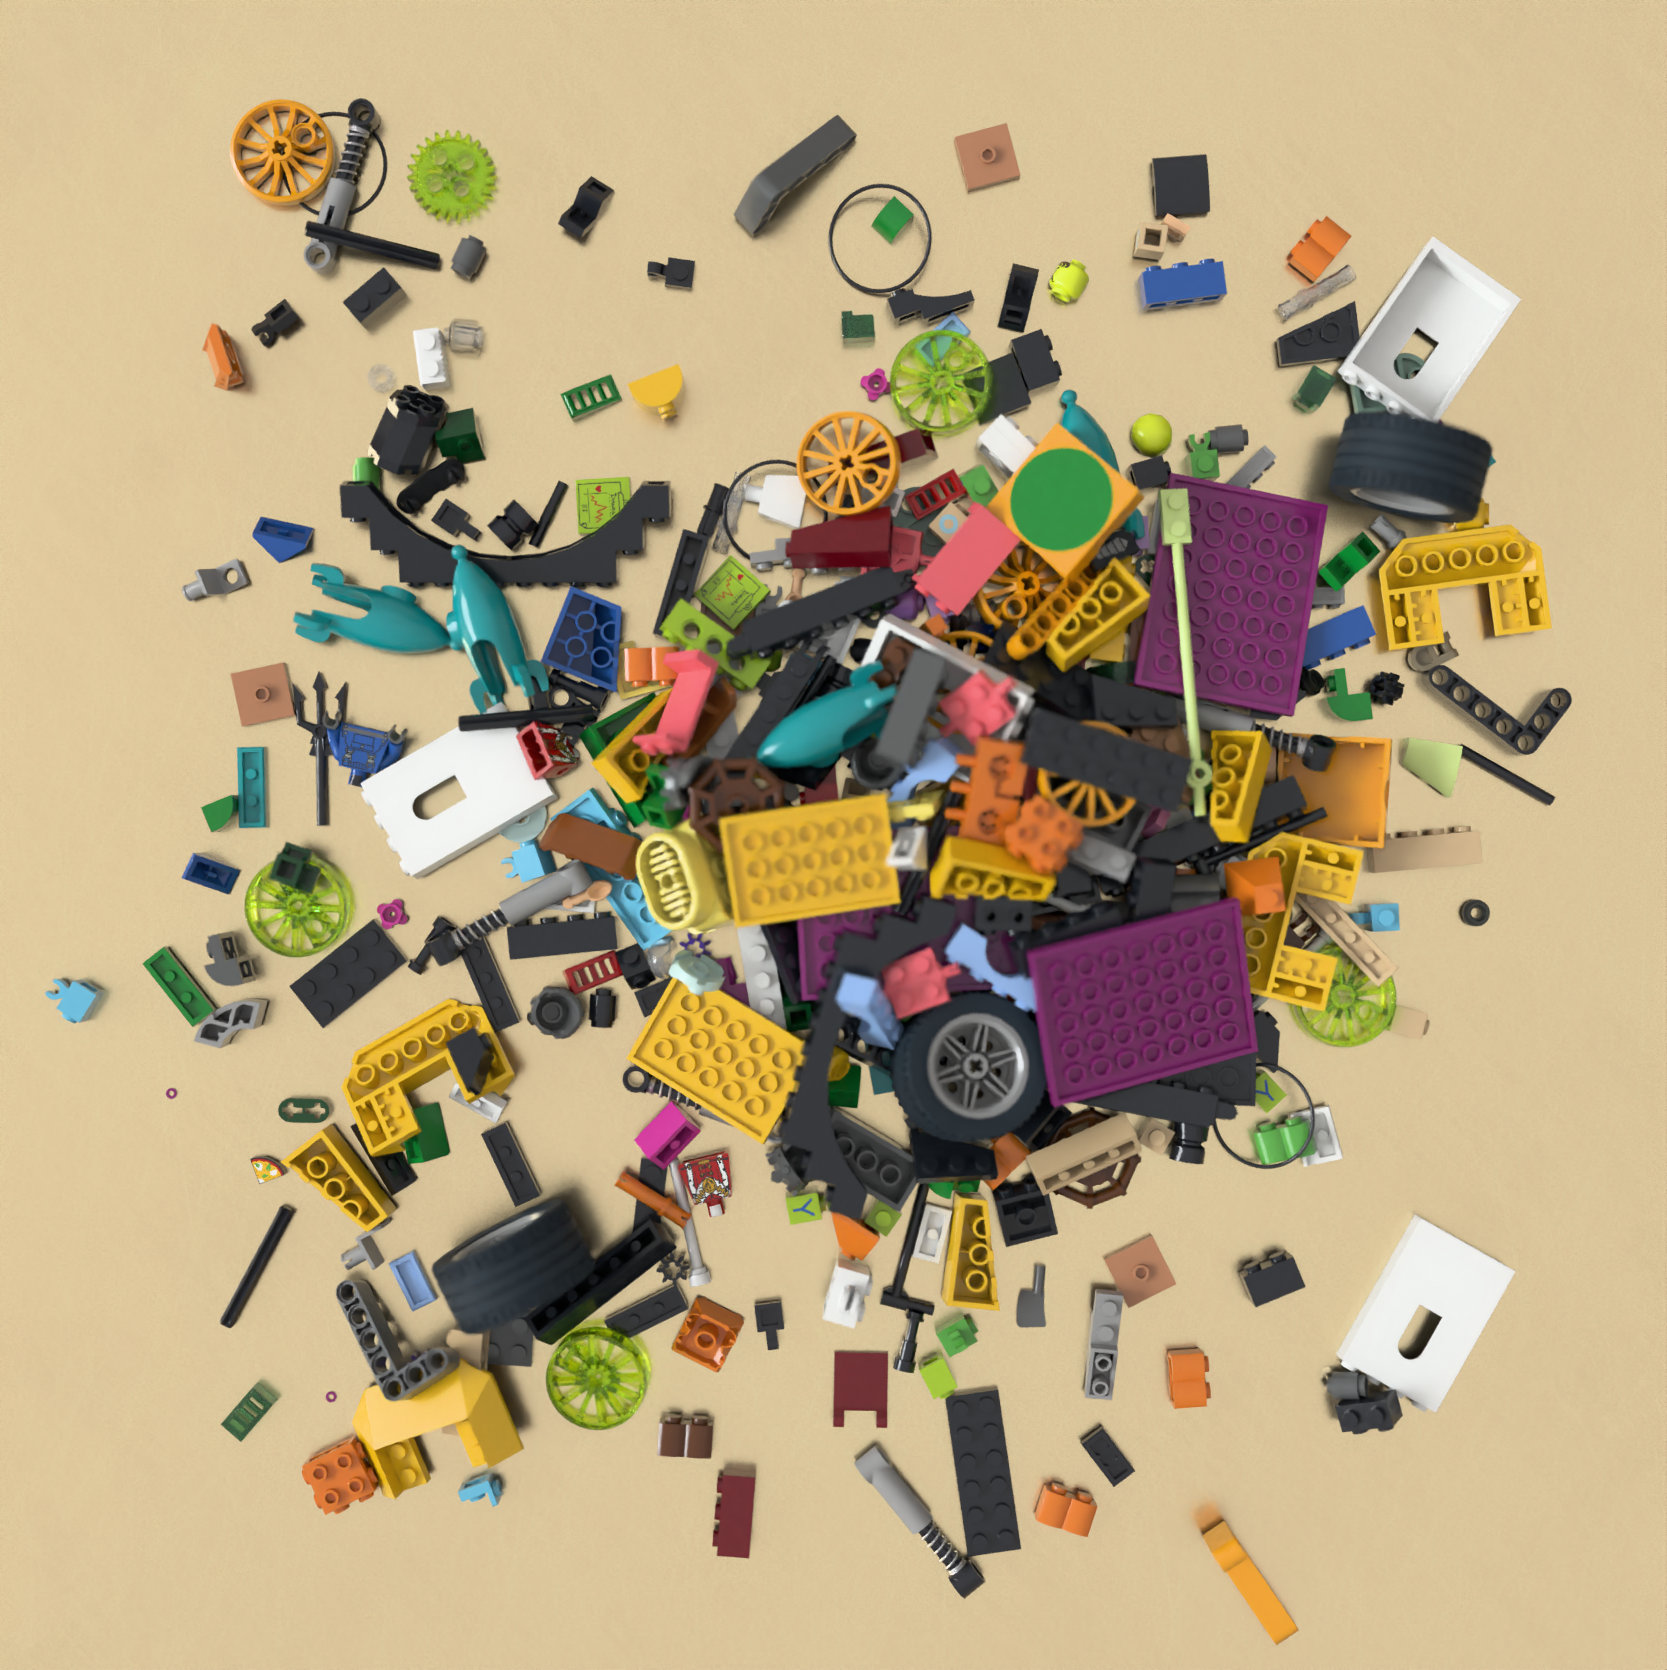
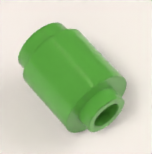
[352,457,380,490]

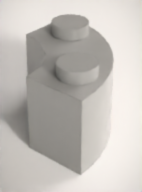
[194,999,268,1048]

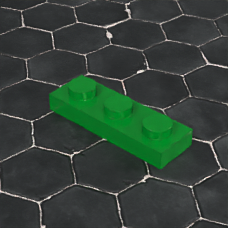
[142,946,216,1027]

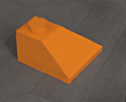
[1223,856,1286,916]
[831,1212,880,1261]

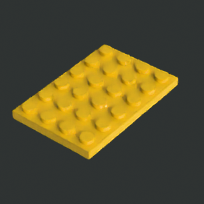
[719,793,900,928]
[626,977,803,1144]

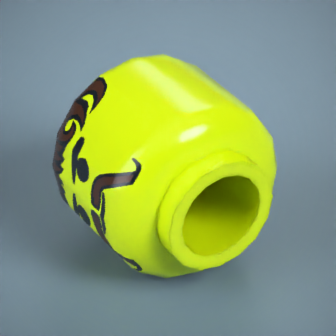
[1049,259,1089,302]

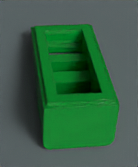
[561,374,622,421]

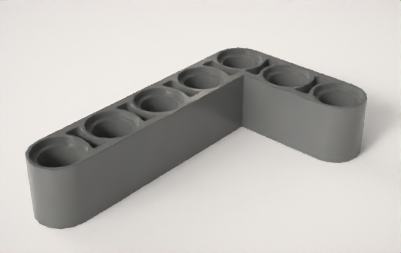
[734,115,857,235]
[336,1280,460,1402]

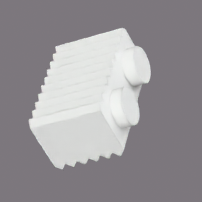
[413,327,451,390]

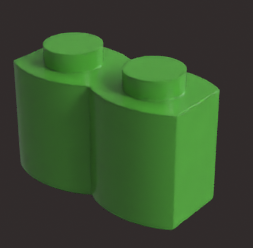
[1254,1116,1317,1165]

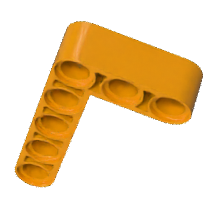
[1007,556,1102,660]
[1202,1520,1299,1645]

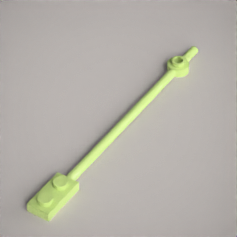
[1158,489,1212,816]

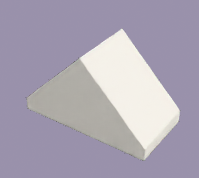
[886,826,927,871]

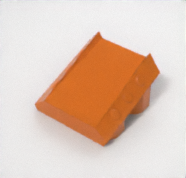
[202,323,244,391]
[671,1296,744,1373]

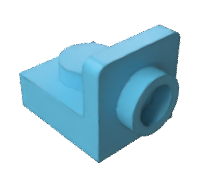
[458,1473,503,1507]

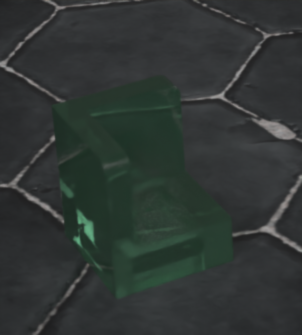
[841,311,875,344]

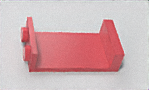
[911,502,1021,616]
[633,649,719,756]

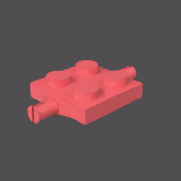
[861,525,935,575]
[938,669,1017,746]
[881,948,961,1019]

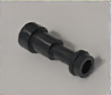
[548,668,609,710]
[408,915,456,975]
[893,1310,924,1373]

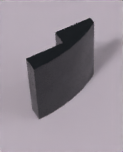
[1152,154,1210,216]
[961,353,1032,426]

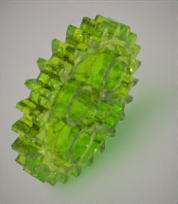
[407,130,496,221]

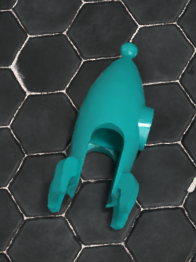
[1060,389,1145,540]
[446,545,549,714]
[293,563,464,654]
[745,661,898,770]

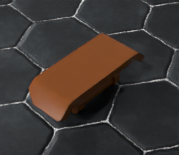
[660,676,737,767]
[538,813,643,881]

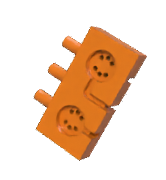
[945,735,1027,848]

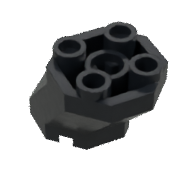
[367,385,447,475]

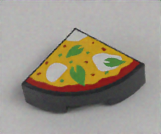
[250,1156,287,1184]

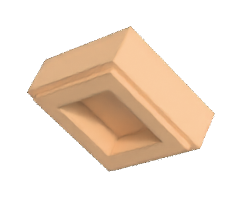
[1161,213,1191,242]

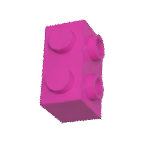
[634,1101,701,1170]

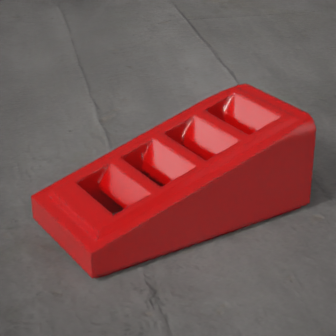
[904,469,966,521]
[563,950,623,995]

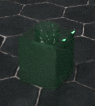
[1292,365,1337,411]

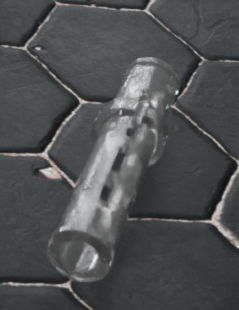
[1278,264,1356,320]
[711,472,752,554]

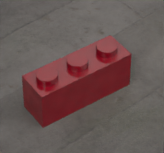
[712,1468,756,1558]

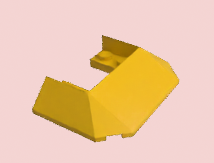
[1379,524,1552,650]
[1241,832,1364,1011]
[341,999,515,1157]
[352,1357,524,1499]

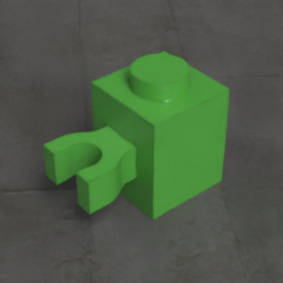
[1185,432,1220,481]
[935,1313,979,1357]

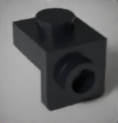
[615,943,656,990]

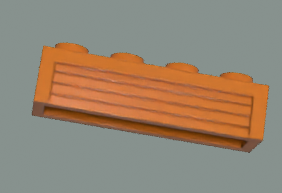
[918,614,948,639]

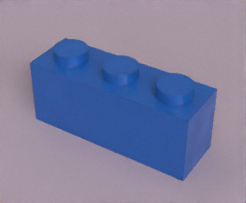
[1139,259,1227,310]
[1302,605,1376,671]

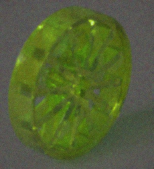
[890,330,993,434]
[244,857,350,958]
[1292,945,1396,1048]
[546,1326,649,1430]

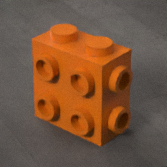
[1003,794,1085,877]
[302,1436,379,1515]

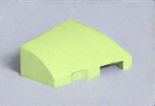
[1400,737,1463,797]

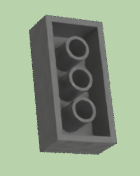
[875,648,950,773]
[1030,776,1153,853]
[805,1106,916,1212]

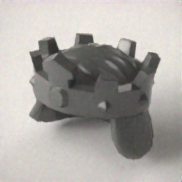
[850,738,903,790]
[660,755,722,811]
[527,986,584,1039]
[765,1144,816,1196]

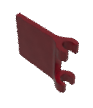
[833,1352,888,1428]

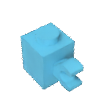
[501,839,556,883]
[1348,902,1400,932]
[45,978,104,1023]

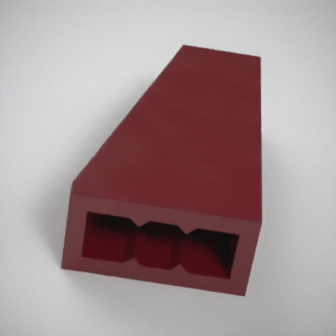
[828,428,938,487]
[786,506,894,569]

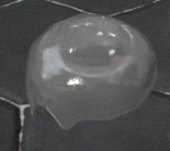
[647,936,677,980]

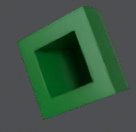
[872,196,914,244]
[201,795,239,832]

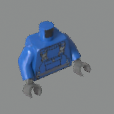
[322,711,408,787]

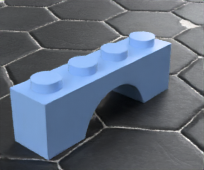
[886,735,967,829]
[943,922,1036,1012]
[836,974,904,1050]

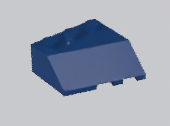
[541,586,622,693]

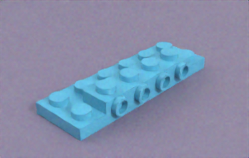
[550,788,672,951]

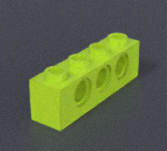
[659,599,771,692]

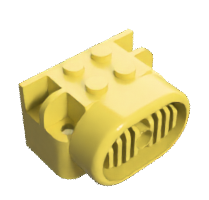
[636,814,735,934]

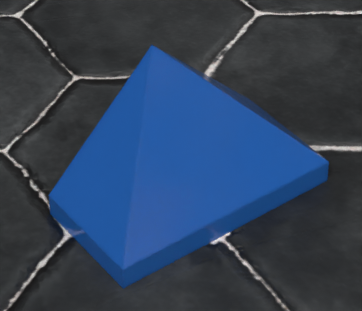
[252,517,313,563]
[182,852,240,894]

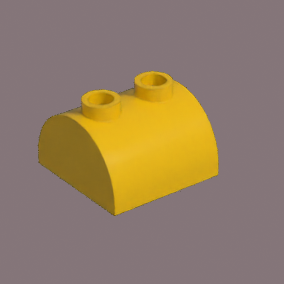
[628,364,685,420]

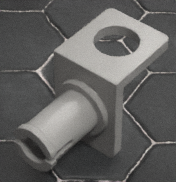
[182,559,248,601]
[341,1219,391,1270]

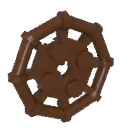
[687,755,786,854]
[1045,1107,1141,1209]

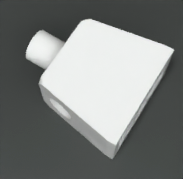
[745,475,810,530]

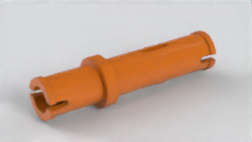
[614,1171,692,1229]

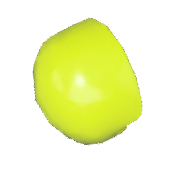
[1131,413,1172,457]

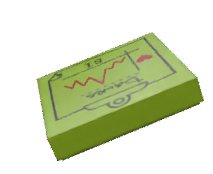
[575,477,631,535]
[694,555,771,632]

